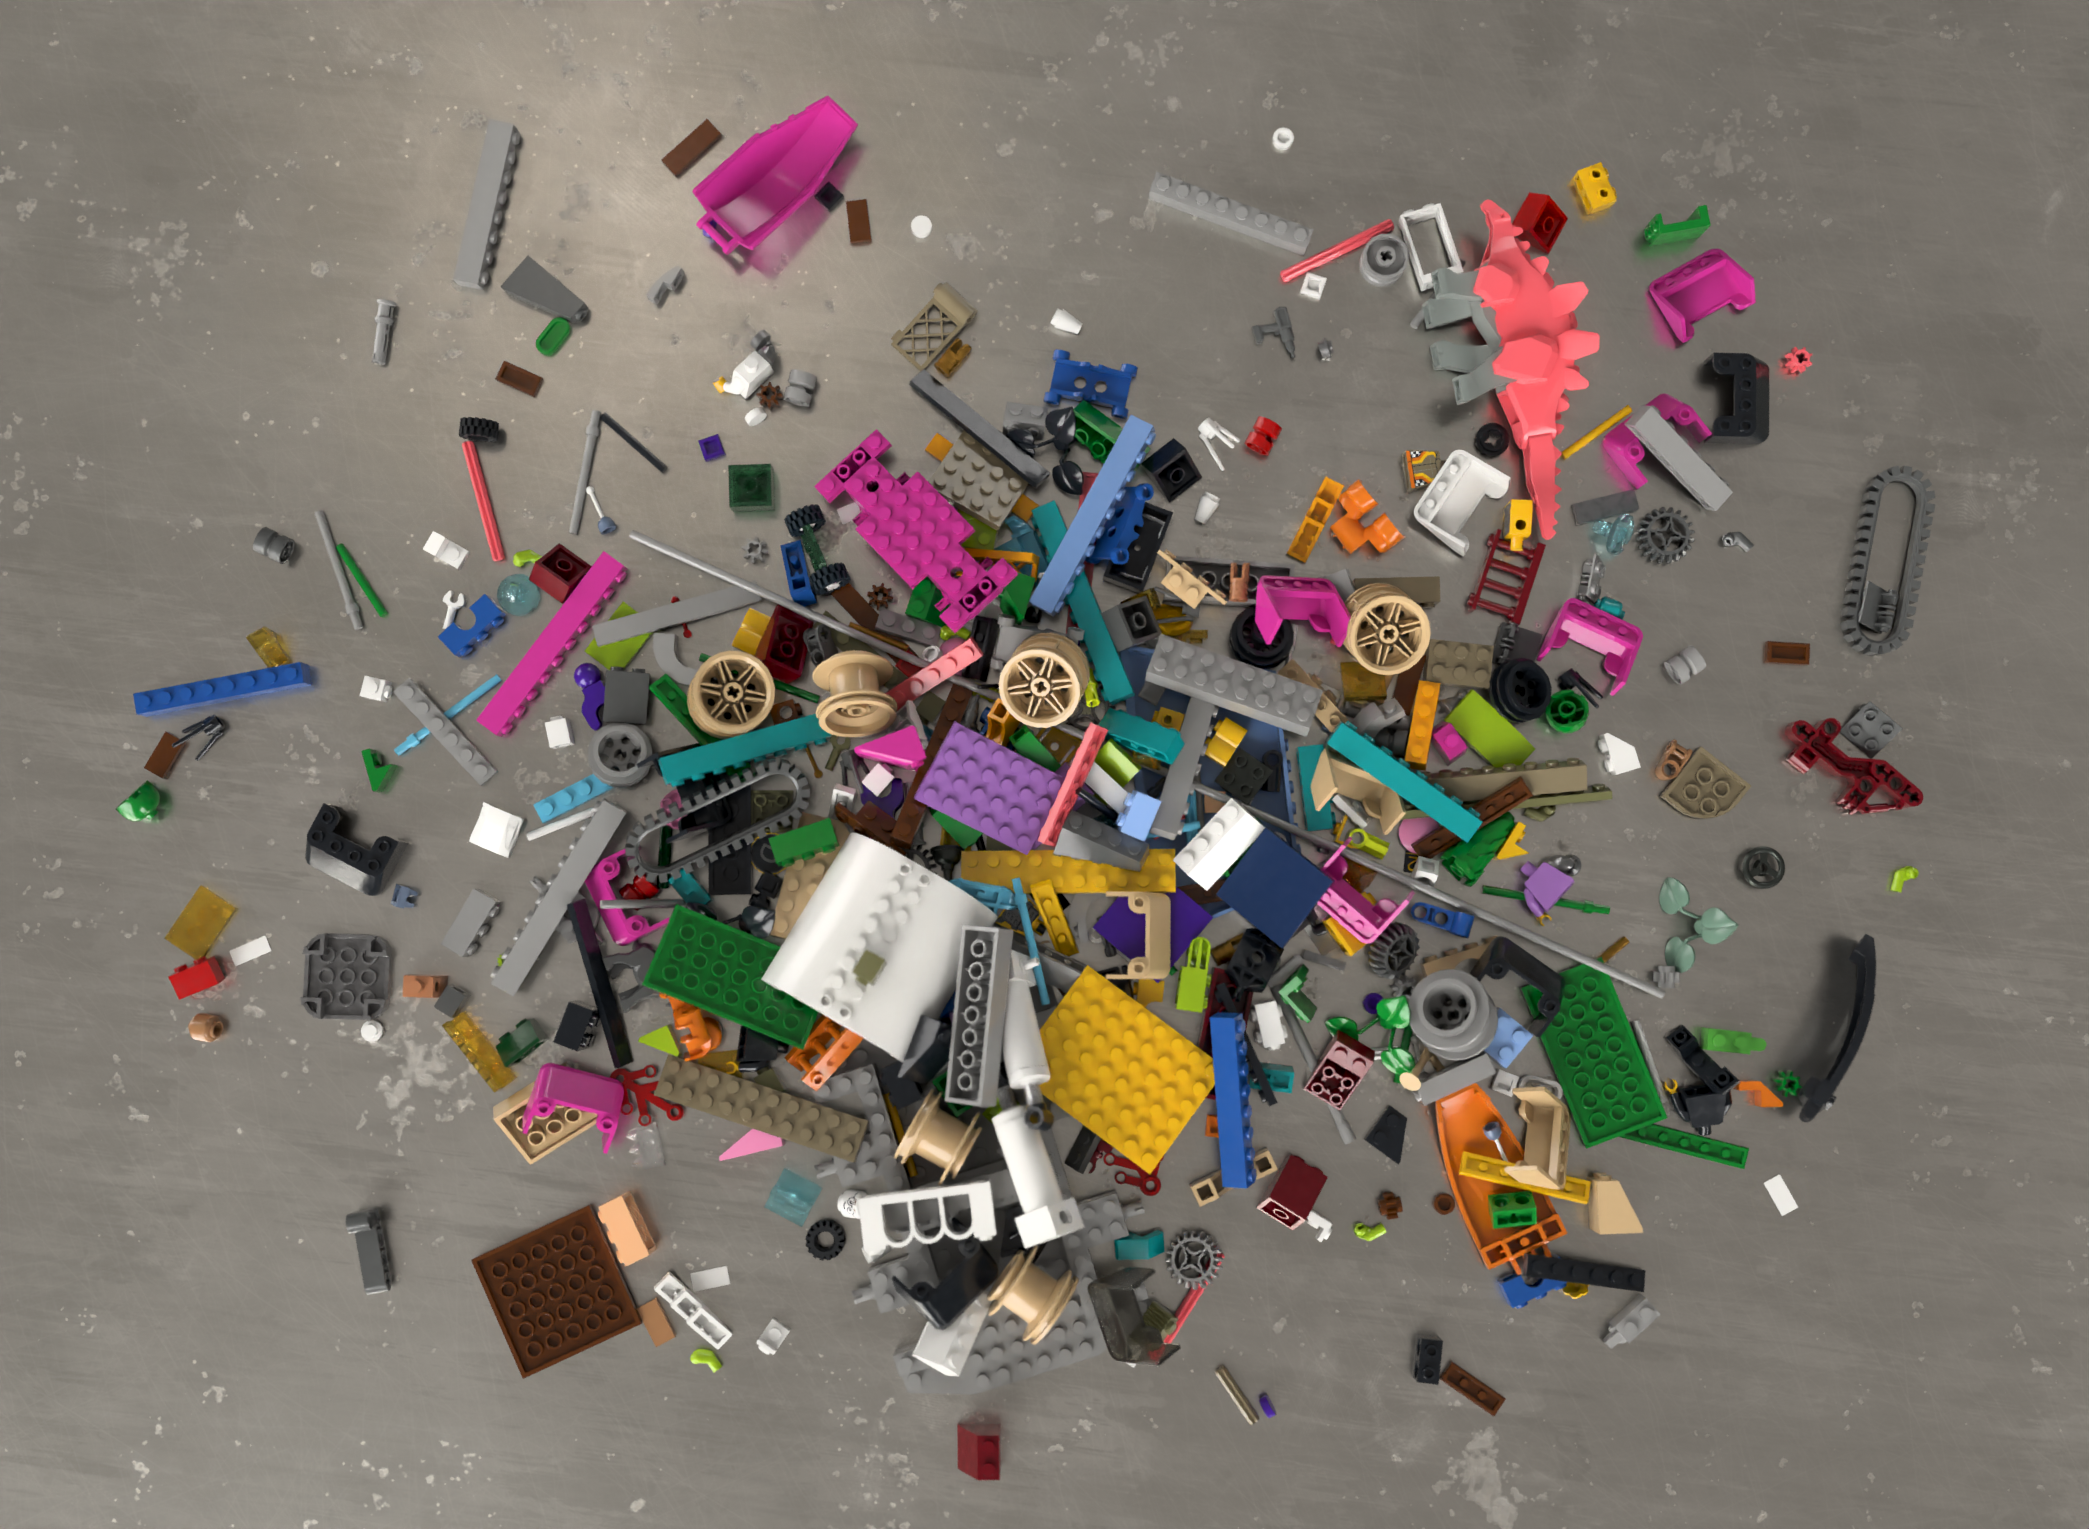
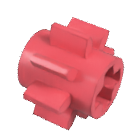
[1785,347,1812,373]

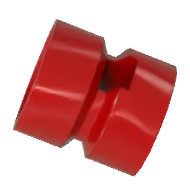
[1245,416,1282,456]
[619,873,660,911]

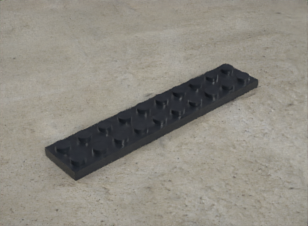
[708,683,752,895]

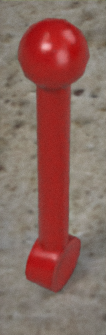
[671,596,692,638]

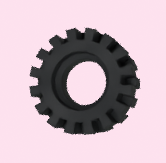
[459,417,499,442]
[805,1219,846,1261]

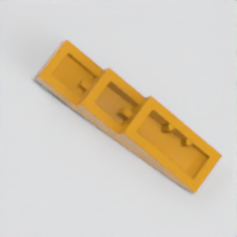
[1287,476,1344,563]

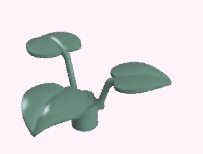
[1659,877,1739,973]

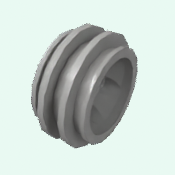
[588,723,652,787]

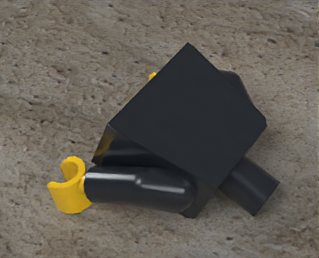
[726,1025,789,1075]
[1663,1079,1732,1136]

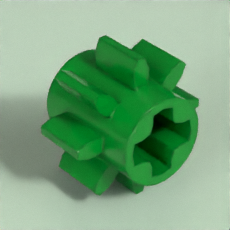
[1773,1070,1802,1097]

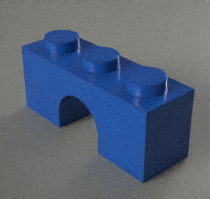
[438,594,506,657]
[1497,1254,1567,1309]

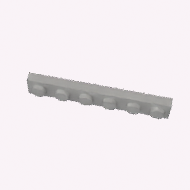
[393,678,498,786]

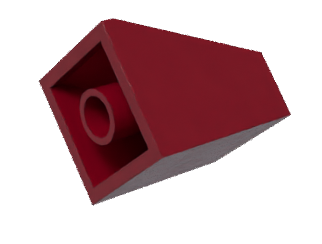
[1256,1154,1328,1230]
[957,1424,1001,1480]

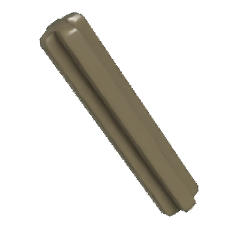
[1215,1366,1259,1425]

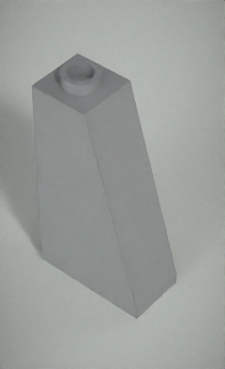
[1412,1052,1496,1106]

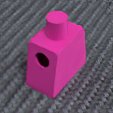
[1431,721,1468,766]

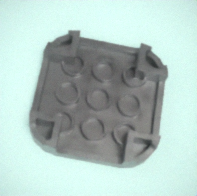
[300,933,392,1020]

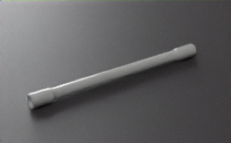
[1270,983,1356,1144]

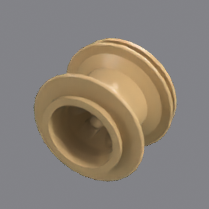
[812,650,897,737]
[894,1089,982,1186]
[987,1245,1079,1345]

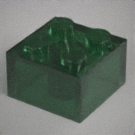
[728,464,775,512]

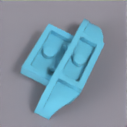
[995,516,1049,588]
[948,878,1018,914]

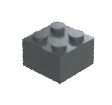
[1101,596,1162,653]

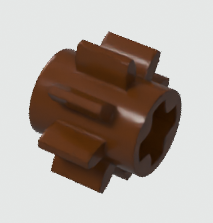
[756,382,784,410]
[867,583,893,610]
[1378,1192,1403,1220]

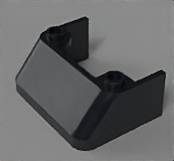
[637,743,731,844]
[1469,936,1565,1038]
[891,1217,999,1330]

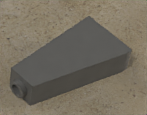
[500,255,589,324]

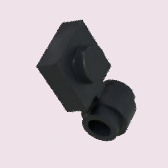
[748,870,784,909]

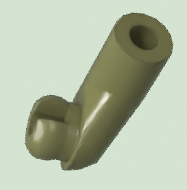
[1523,805,1556,822]

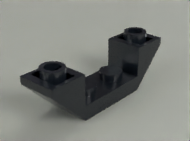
[1666,1025,1740,1096]

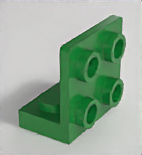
[1278,964,1317,1023]

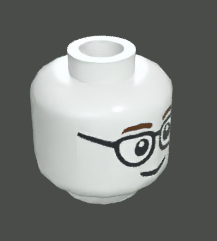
[838,1189,867,1219]

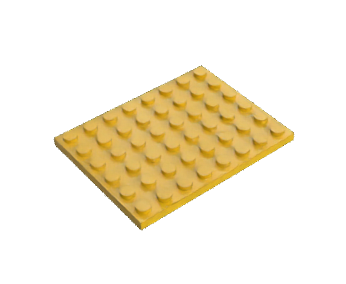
[1038,965,1215,1174]

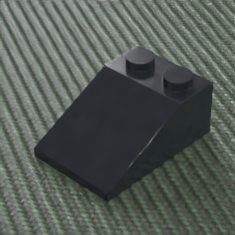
[898,1014,952,1085]

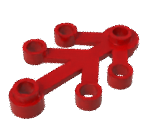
[610,1065,684,1126]
[1103,1152,1164,1196]

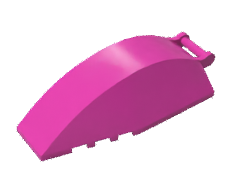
[692,96,858,255]

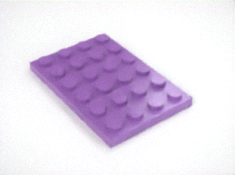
[914,721,1065,855]

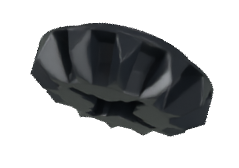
[1476,423,1510,457]

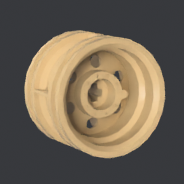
[1343,583,1431,675]
[999,633,1090,727]
[687,651,775,739]

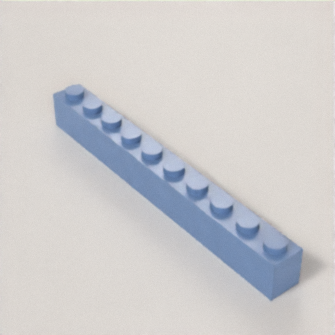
[1029,415,1156,617]

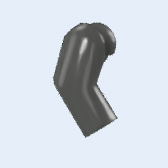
[1722,532,1754,552]

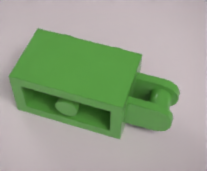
[1700,1027,1766,1055]

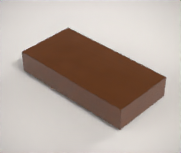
[846,199,872,244]
[495,361,543,398]
[1765,641,1810,665]
[144,731,186,779]

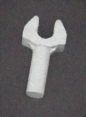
[443,590,466,629]

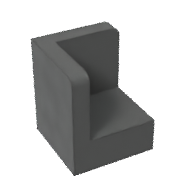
[434,984,471,1018]

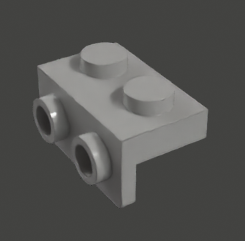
[1002,402,1048,440]

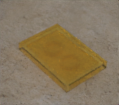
[164,885,238,959]

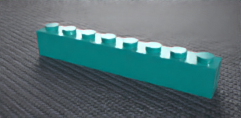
[658,714,831,787]
[1326,720,1483,843]

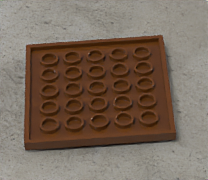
[471,1204,643,1379]

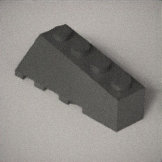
[1053,810,1149,872]

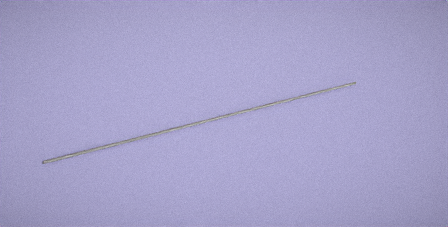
[629,530,1666,999]

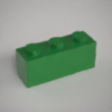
[768,818,840,867]

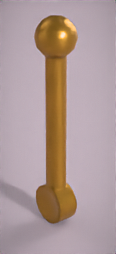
[805,745,823,778]

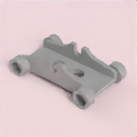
[990,614,1085,671]

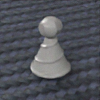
[1438,689,1468,715]

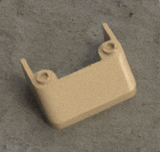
[1310,745,1406,835]
[1105,891,1171,979]
[1505,1087,1571,1189]

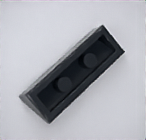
[961,615,1000,682]

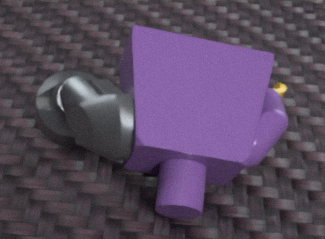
[1520,854,1581,926]

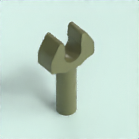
[825,735,851,771]

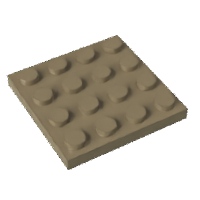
[928,430,1029,531]

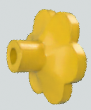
[1563,1282,1589,1299]

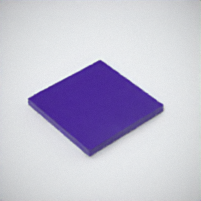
[1092,886,1213,983]

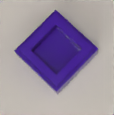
[698,434,726,462]

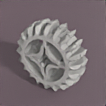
[1165,1230,1224,1290]

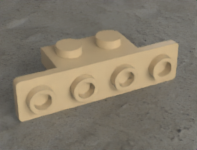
[1157,549,1227,609]
[1278,659,1349,733]

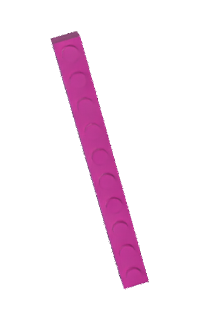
[476,551,627,737]

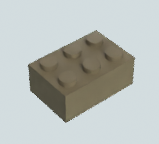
[1422,639,1494,690]

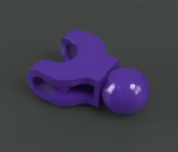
[574,663,605,731]
[860,778,905,819]

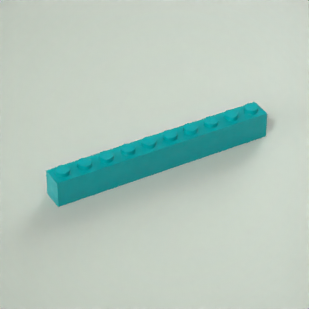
[1031,500,1135,705]

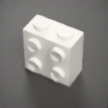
[1249,999,1288,1051]

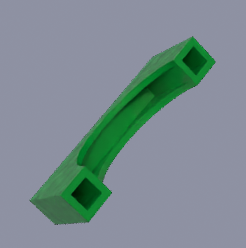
[928,724,1061,850]

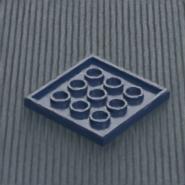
[1216,827,1335,948]

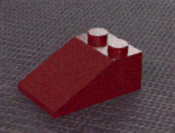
[755,604,814,684]

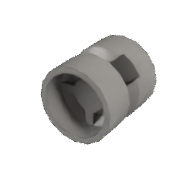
[783,369,817,407]
[1665,645,1706,685]

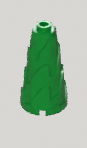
[1440,812,1515,887]

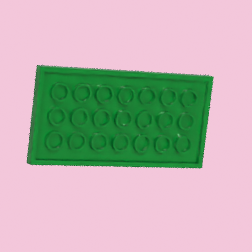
[642,904,818,1050]
[1520,957,1667,1149]

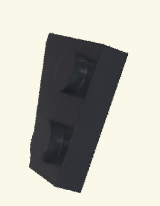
[1364,1105,1407,1165]
[1000,1205,1041,1258]

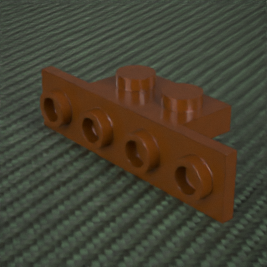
[835,800,906,857]

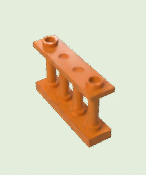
[784,1014,864,1092]

